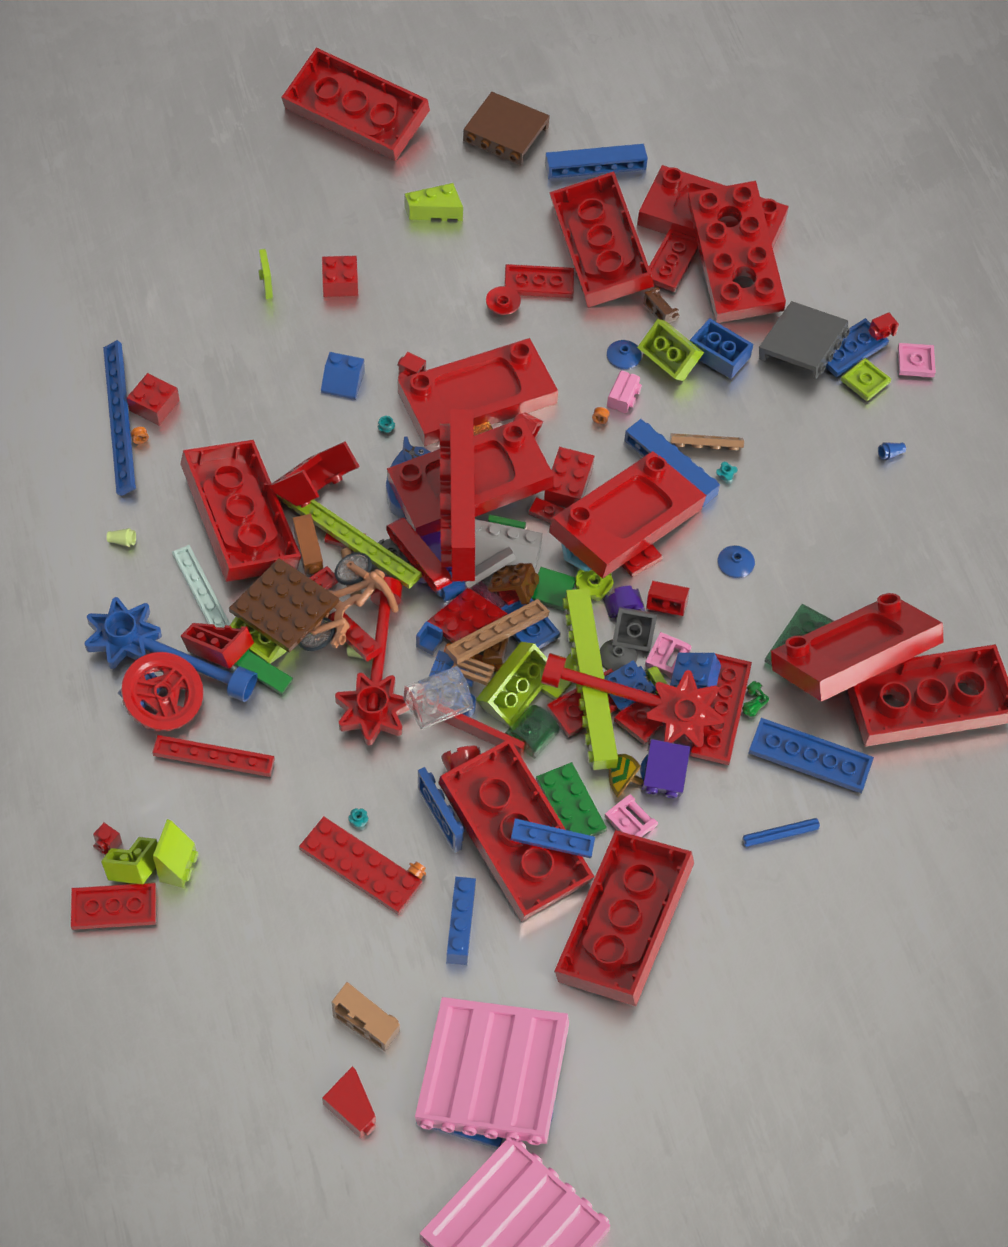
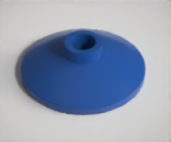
[607,340,642,369]
[717,545,755,578]

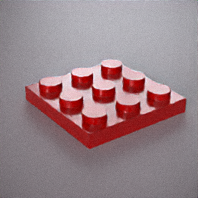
[427,588,508,643]

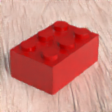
[544,446,595,508]

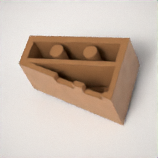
[332,982,400,1051]

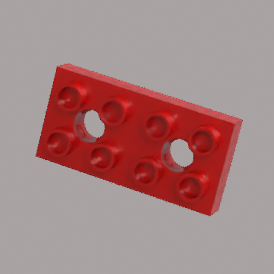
[688,181,786,323]
[440,409,475,581]
[847,644,1008,747]

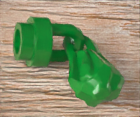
[742,680,769,717]

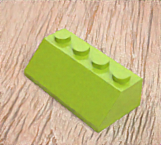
[476,642,547,728]

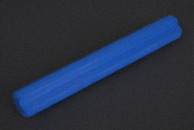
[742,818,820,847]

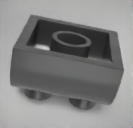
[612,607,657,652]

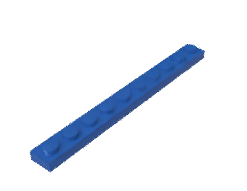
[103,340,136,496]

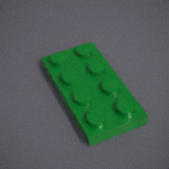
[536,762,607,836]

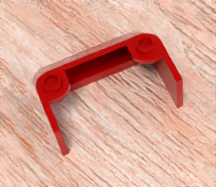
[269,441,360,508]

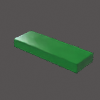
[234,650,293,695]

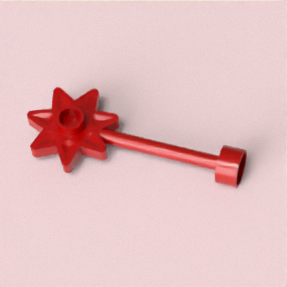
[335,577,412,746]
[541,653,724,748]

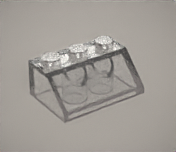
[403,666,474,730]

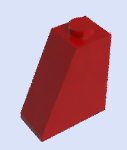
[322,1066,376,1138]

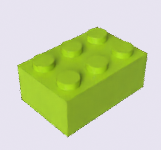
[637,319,704,381]

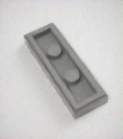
[464,546,516,588]

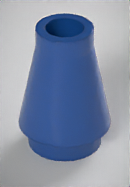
[878,442,906,460]

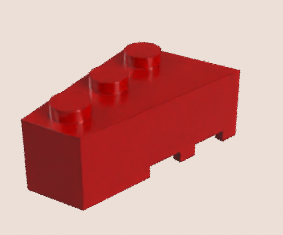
[181,623,254,669]

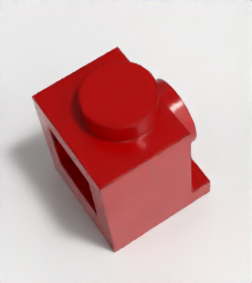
[869,312,899,340]
[93,822,123,855]

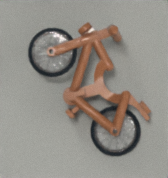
[298,552,399,651]

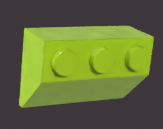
[230,617,287,664]

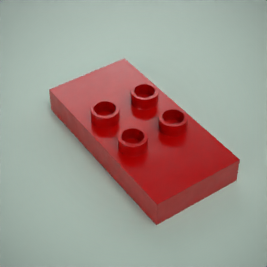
[438,739,595,922]

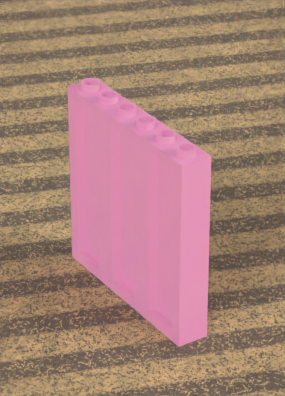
[415,997,569,1145]
[420,1140,611,1247]

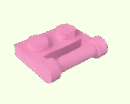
[645,632,692,679]
[604,794,658,837]

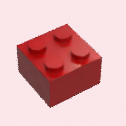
[322,256,358,297]
[127,373,180,426]

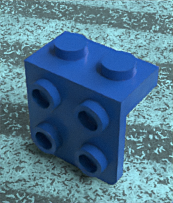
[604,660,656,710]

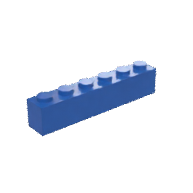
[545,144,648,179]
[624,419,720,507]

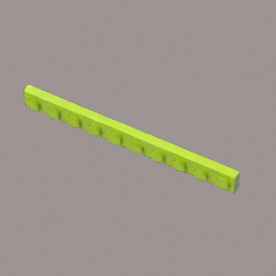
[276,494,422,589]

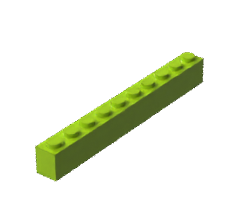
[562,588,618,770]

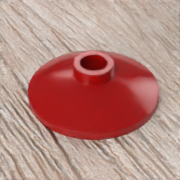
[486,286,521,315]

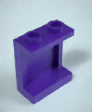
[641,739,690,798]

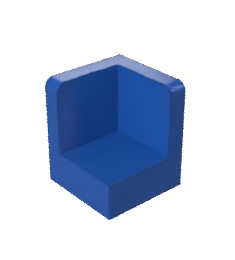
[416,621,443,655]

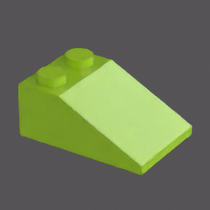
[153,819,198,888]

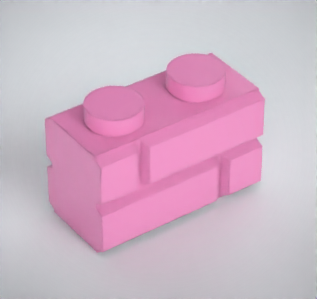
[607,370,642,413]

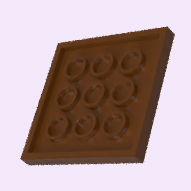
[229,558,339,653]

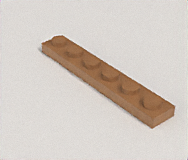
[445,599,550,664]

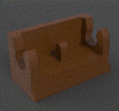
[643,287,680,323]

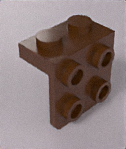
[487,563,539,605]

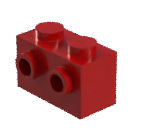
[646,581,690,616]

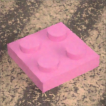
[898,343,936,377]

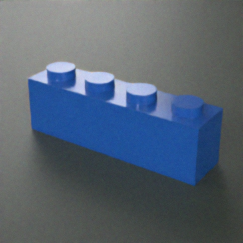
[446,876,476,965]

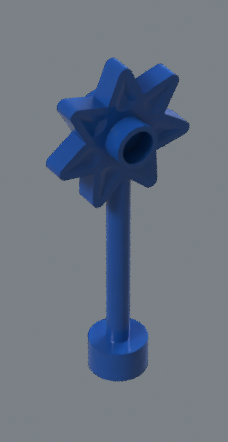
[84,597,258,702]

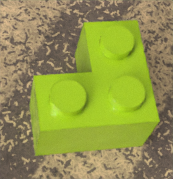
[101,837,158,884]

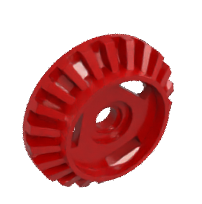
[121,652,203,732]

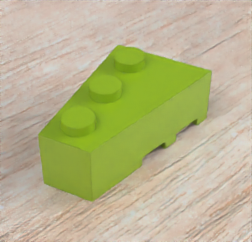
[404,183,463,221]

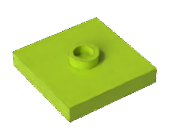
[258,249,273,299]
[841,358,891,401]

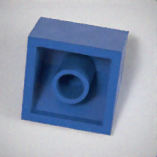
[321,352,365,400]

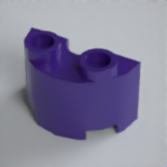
[603,585,645,619]

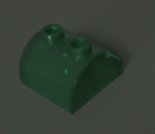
[505,705,560,759]

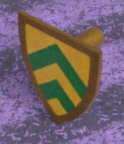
[609,754,643,798]

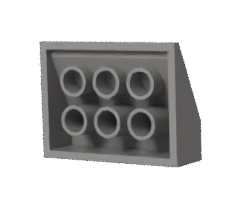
[475,519,542,583]

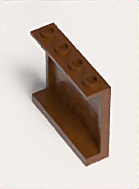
[463,91,550,165]

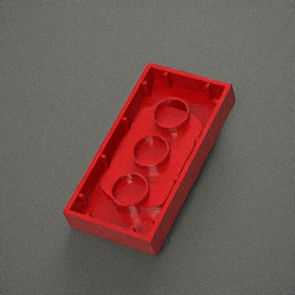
[281,47,430,161]
[637,165,789,248]
[549,171,654,308]
[398,338,558,447]
[387,418,554,537]
[180,440,301,582]
[549,451,707,579]
[771,593,944,702]
[554,830,694,1006]

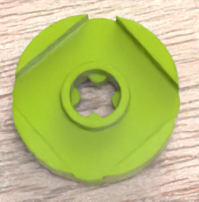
[576,569,614,601]

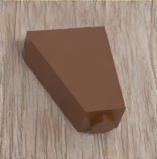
[293,514,323,575]

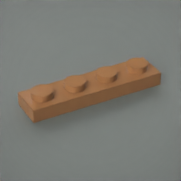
[670,433,744,450]

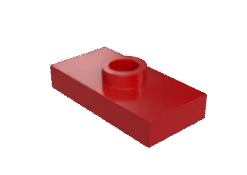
[529,497,565,523]

